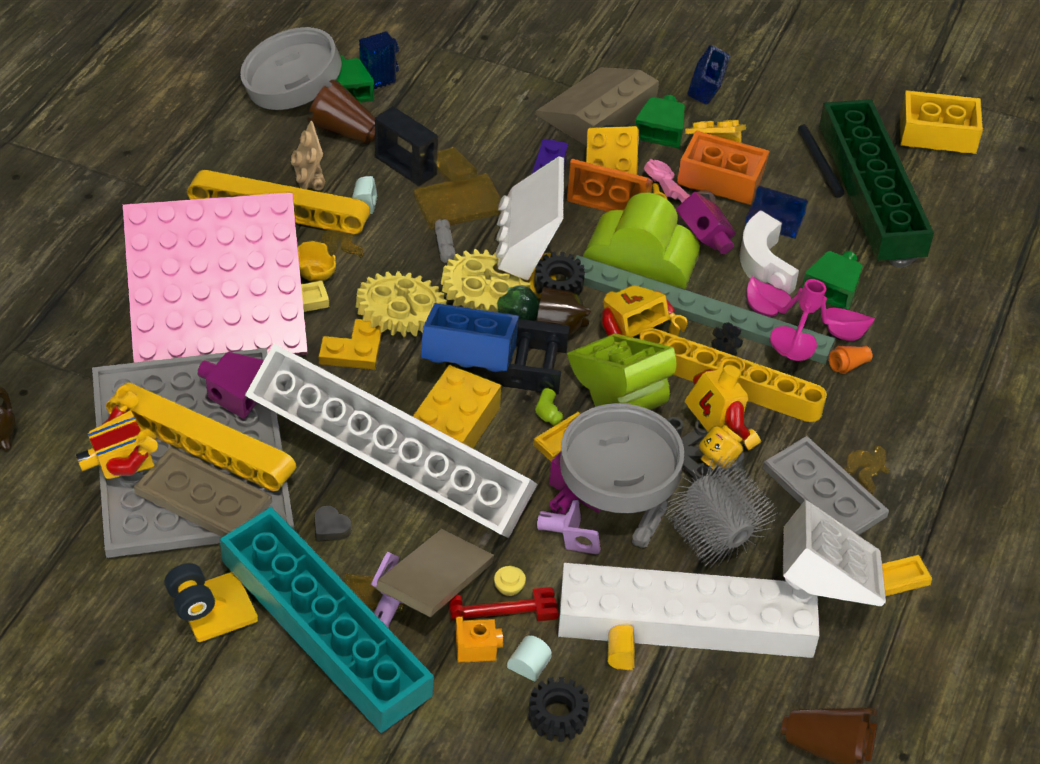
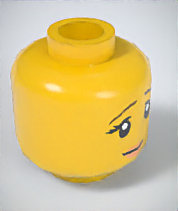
[699,425,743,470]

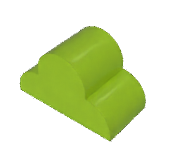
[583,193,700,289]
[567,333,676,410]

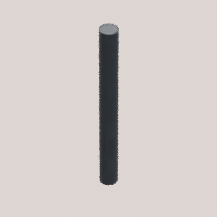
[798,124,844,198]

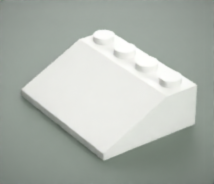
[495,156,564,280]
[783,500,886,606]

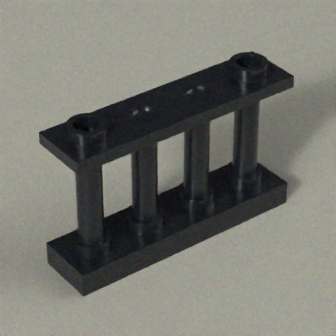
[446,319,570,394]

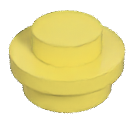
[494,566,526,596]

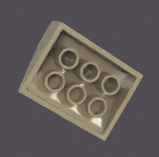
[535,67,659,147]

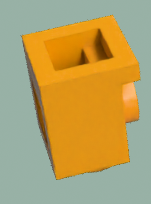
[456,617,503,663]

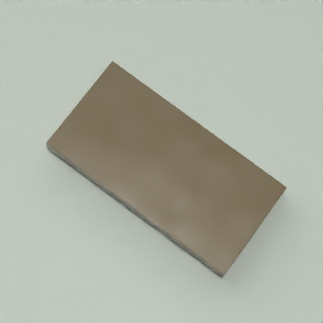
[134,447,272,537]
[376,529,494,617]

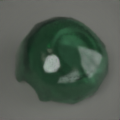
[497,285,539,321]

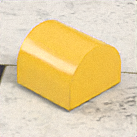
[608,625,635,670]

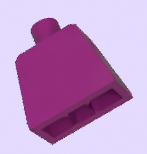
[676,192,735,254]
[197,352,264,419]

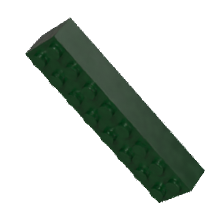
[819,99,934,261]

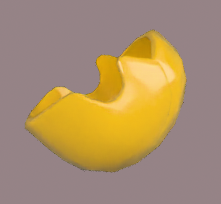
[297,241,336,282]

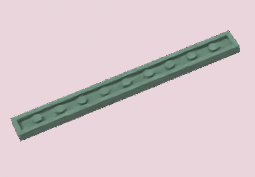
[566,255,835,364]

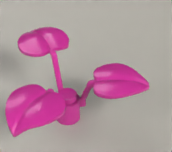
[746,276,875,361]

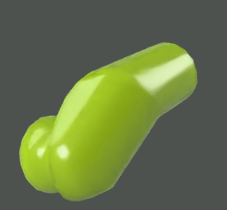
[535,388,563,426]

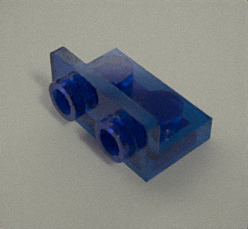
[745,186,808,239]

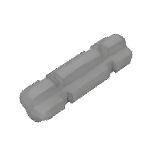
[435,219,455,263]
[632,501,667,548]

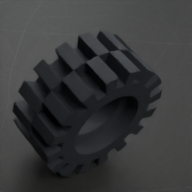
[534,252,585,296]
[528,677,589,742]

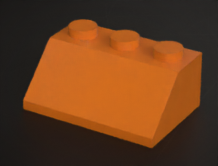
[677,131,770,205]
[567,159,653,212]

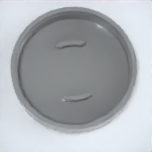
[240,27,342,110]
[560,403,684,513]

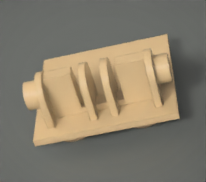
[291,121,325,190]

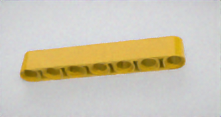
[187,170,370,234]
[639,328,827,422]
[106,382,296,491]

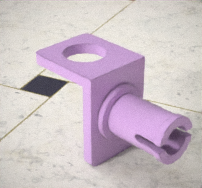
[537,500,601,554]
[371,552,403,628]

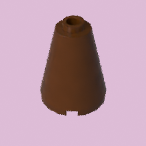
[307,80,375,144]
[781,707,877,764]

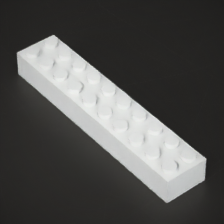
[245,343,538,538]

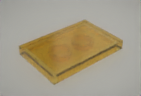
[413,173,501,230]

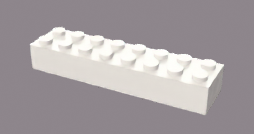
[558,563,819,658]

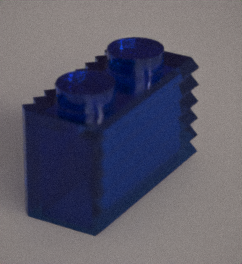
[359,31,399,89]
[687,45,731,105]

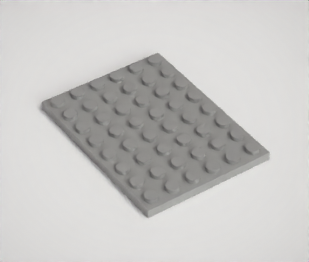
[92,348,294,558]

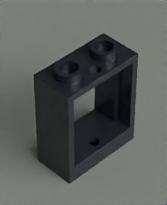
[375,106,438,187]

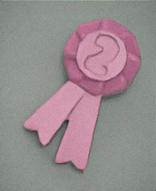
[644,159,690,203]

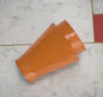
[829,346,872,374]

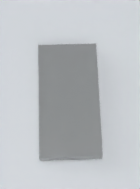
[762,436,889,535]

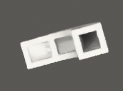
[740,210,799,294]

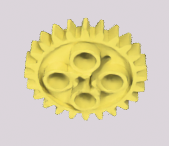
[441,249,531,314]
[356,271,447,337]

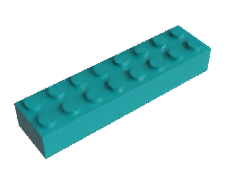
[220,506,434,733]

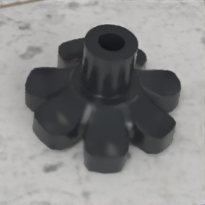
[711,322,743,356]

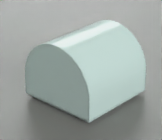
[352,176,378,214]
[507,636,551,682]

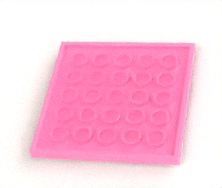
[123,193,307,363]

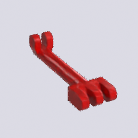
[449,587,559,622]

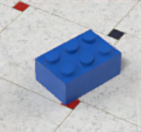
[421,303,519,372]

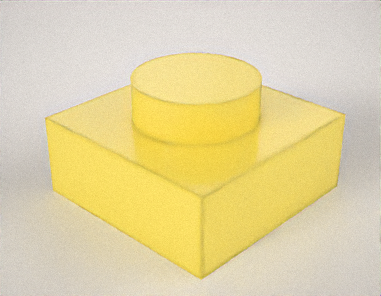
[301,281,329,312]

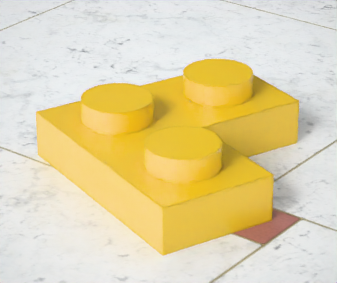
[319,319,383,370]

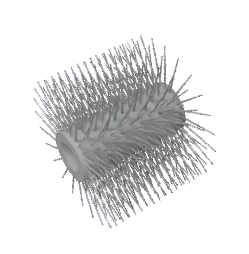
[664,456,777,568]

